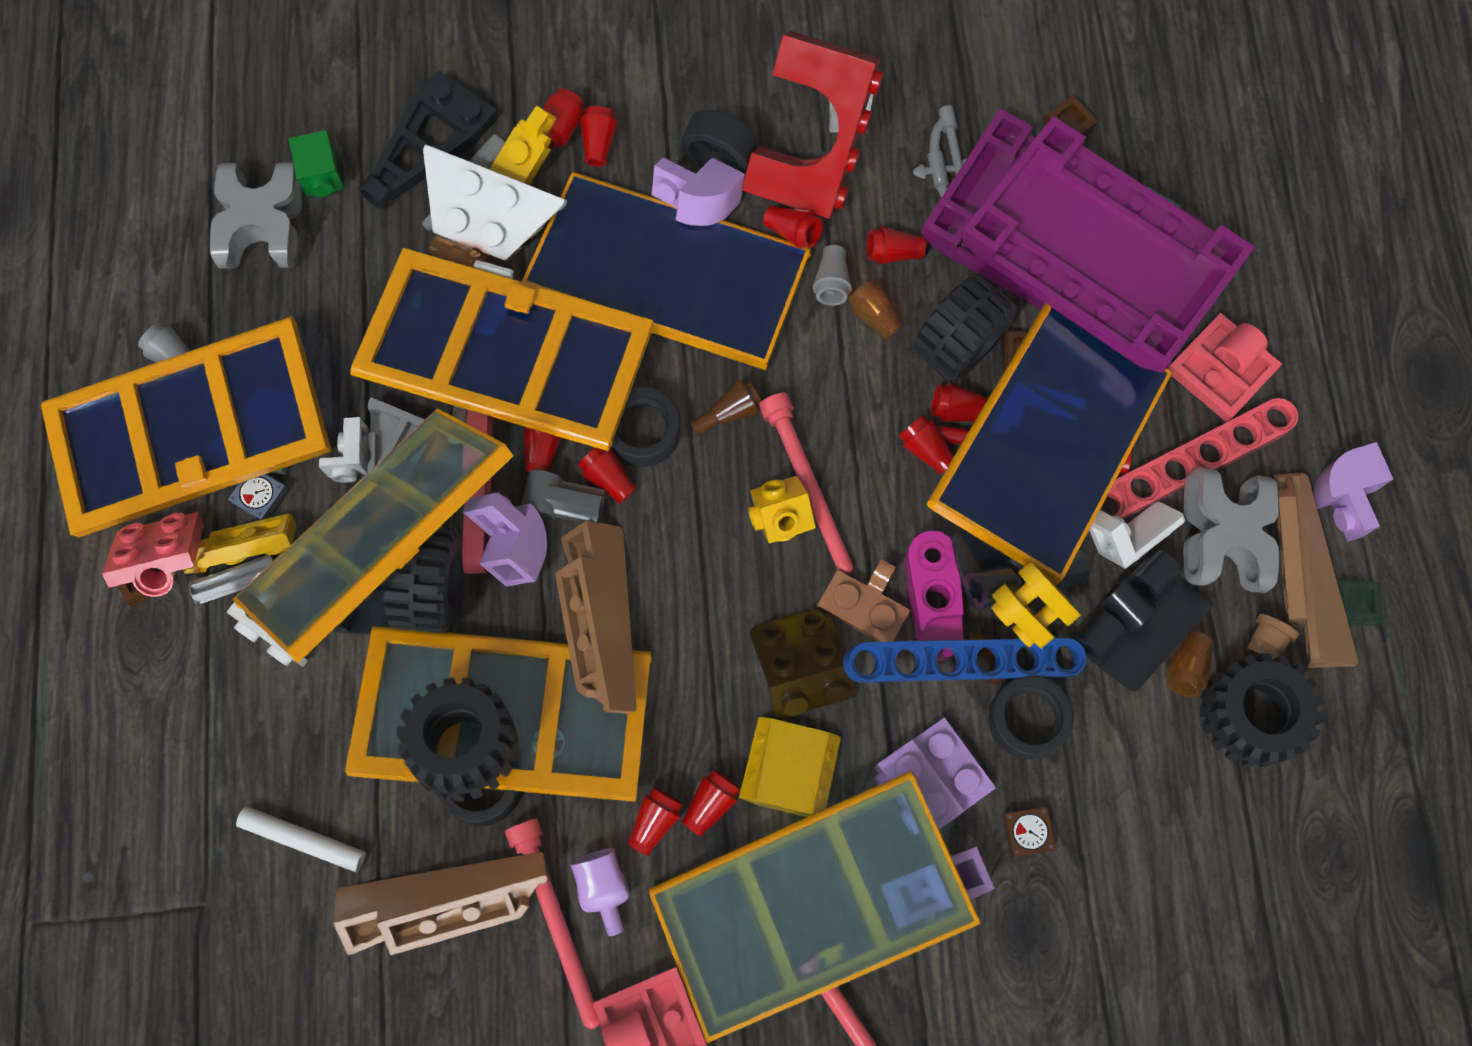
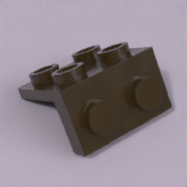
[750,608,856,720]

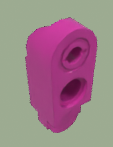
[904,531,964,661]

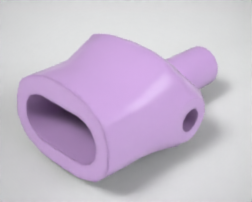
[570,848,630,936]

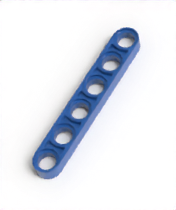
[843,638,1086,683]

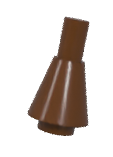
[689,379,762,436]

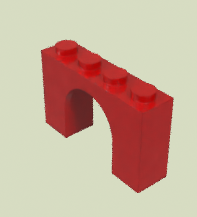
[742,31,884,219]

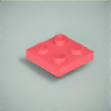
[1168,313,1282,422]
[102,512,204,597]
[593,967,707,1046]

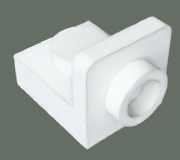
[319,417,370,483]

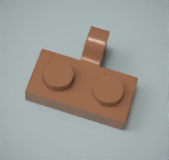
[817,559,910,642]

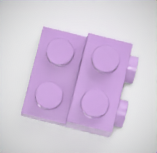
[874,717,996,835]

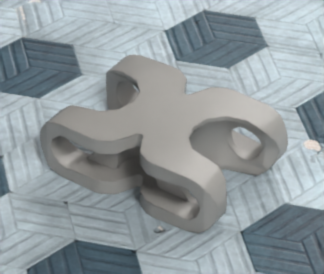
[210,162,303,269]
[1183,467,1279,593]

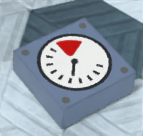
[228,474,289,520]

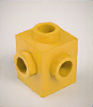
[748,476,816,544]

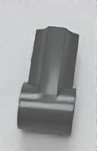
[520,470,606,523]

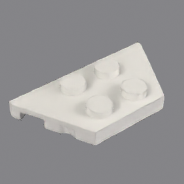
[423,145,568,261]

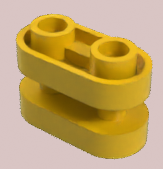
[991,561,1081,649]

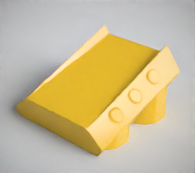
[739,717,841,817]

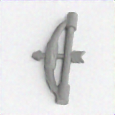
[913,106,967,197]

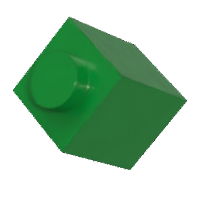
[288,130,345,198]

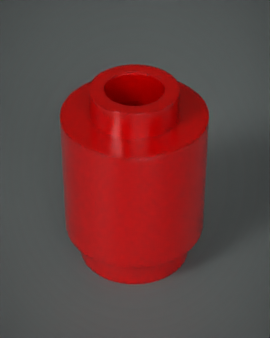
[543,88,584,148]

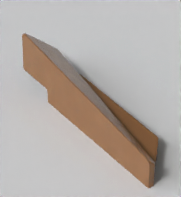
[1273,473,1358,668]
[555,520,637,714]
[333,852,548,955]

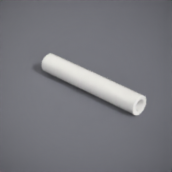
[236,806,366,873]

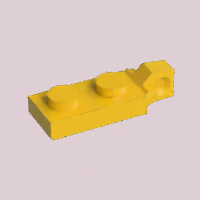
[489,106,557,185]
[183,513,297,574]

